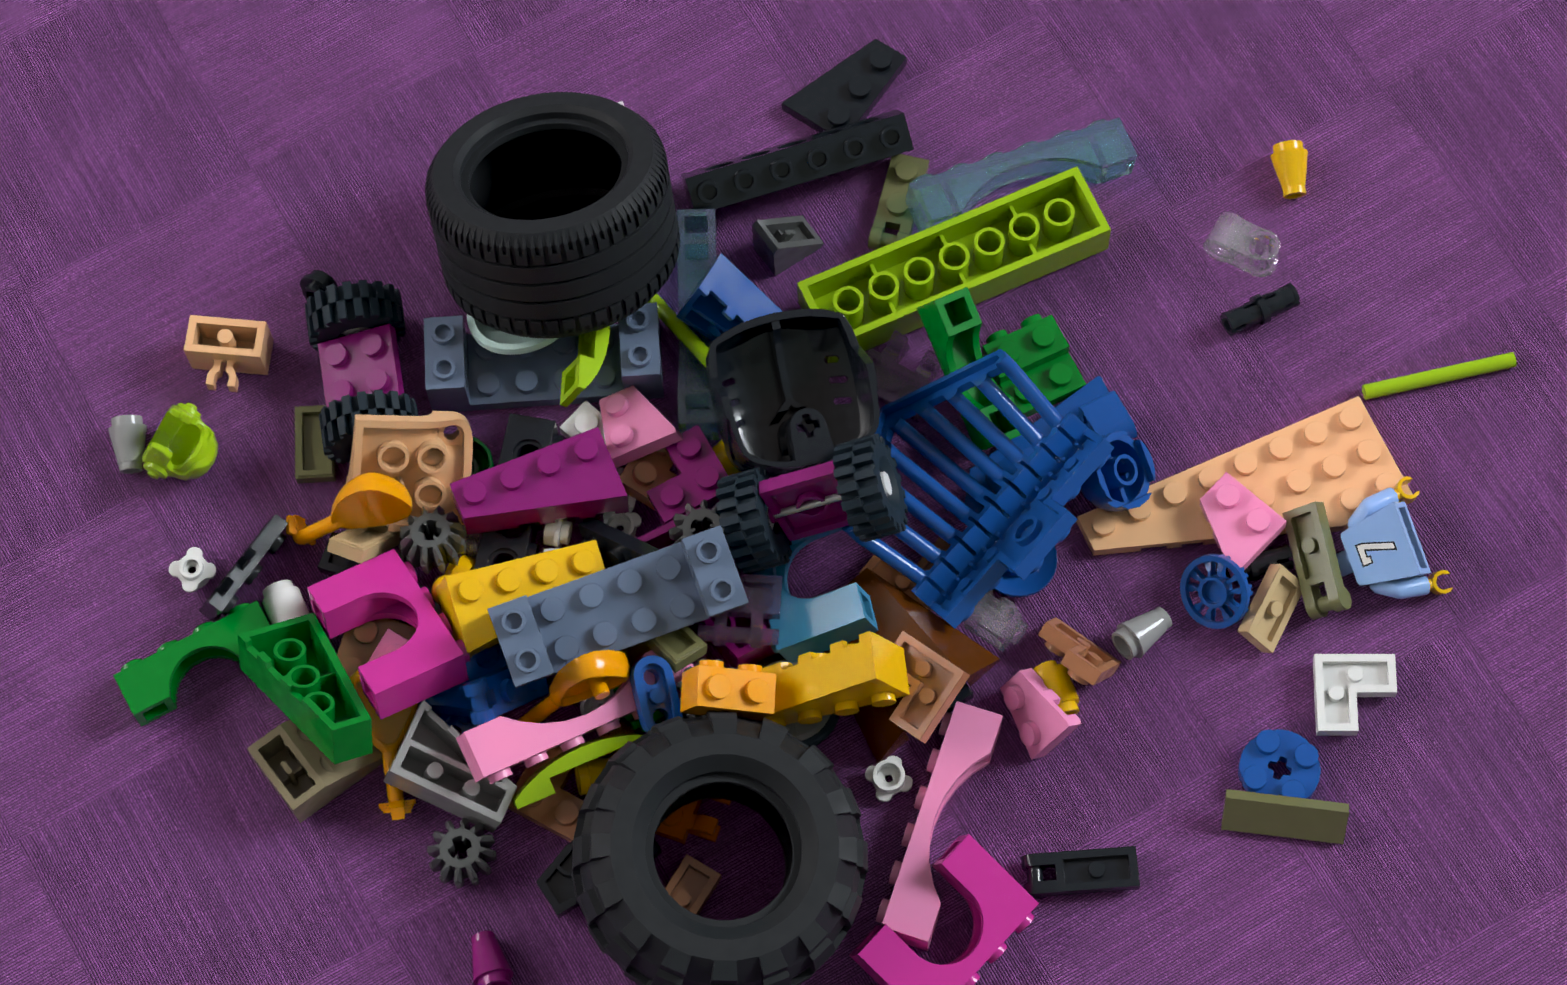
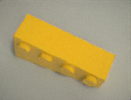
[436,540,605,658]
[758,631,910,727]

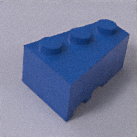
[676,253,782,341]

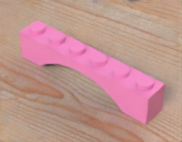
[456,650,694,785]
[876,701,1003,951]

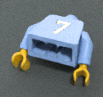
[1336,476,1453,599]

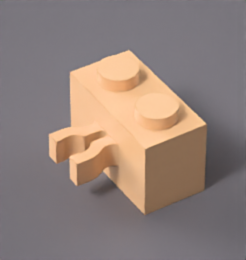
[184,315,274,392]

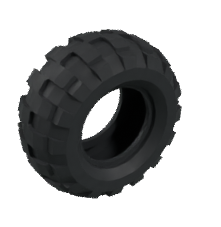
[571,711,868,985]

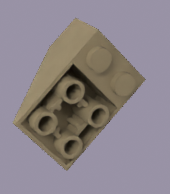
[247,720,383,823]

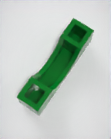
[917,287,1021,450]
[113,601,270,727]

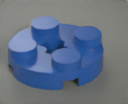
[1238,729,1321,799]

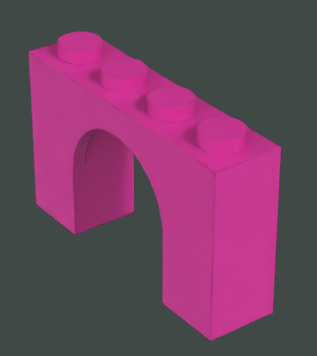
[307,549,470,720]
[849,834,1039,985]

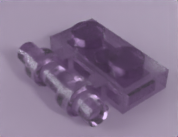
[698,574,783,649]

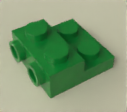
[982,314,1086,417]

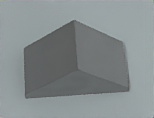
[752,215,824,276]

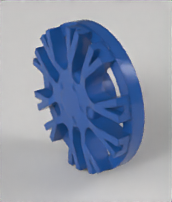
[1180,554,1253,629]

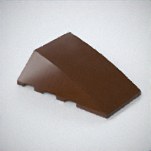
[823,568,1001,763]

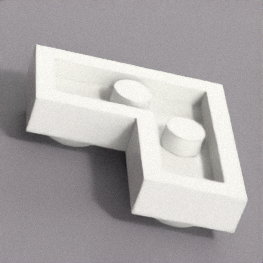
[1313,654,1397,736]

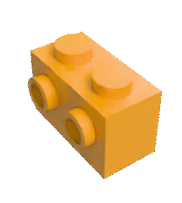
[680,660,776,721]

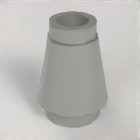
[108,415,147,474]
[1112,607,1172,660]

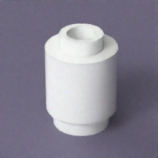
[262,579,310,625]

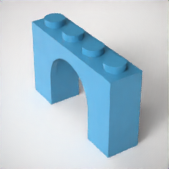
[753,527,879,663]

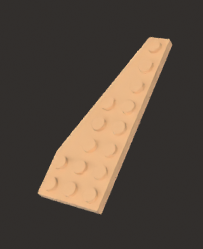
[1076,396,1412,556]

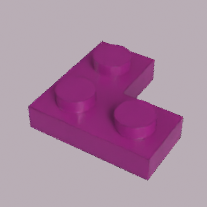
[646,425,728,525]

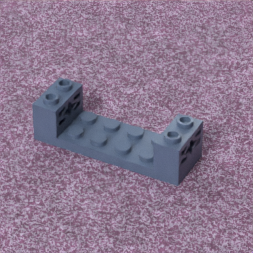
[424,302,664,412]
[487,525,749,688]

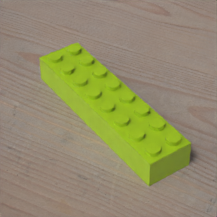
[797,166,1111,363]

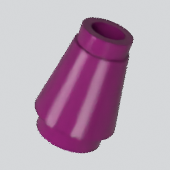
[471,931,513,985]

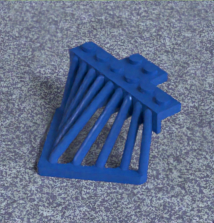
[841,349,1114,629]

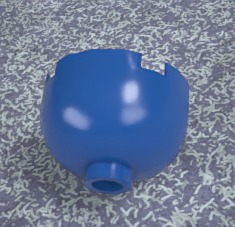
[1081,431,1156,512]

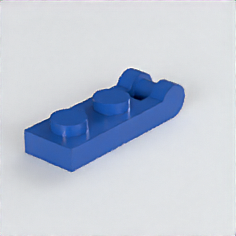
[463,665,549,725]

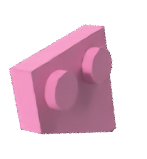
[1200,472,1287,577]

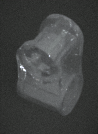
[1203,212,1280,277]

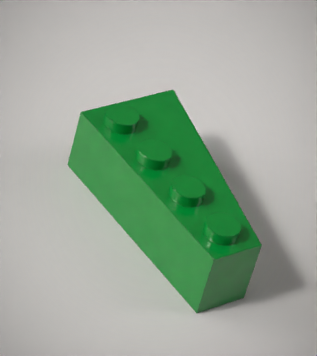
[237,613,373,765]

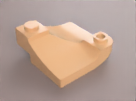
[346,411,473,532]

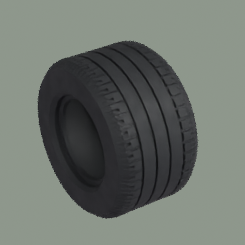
[425,92,680,339]

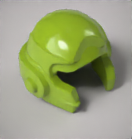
[142,402,218,481]

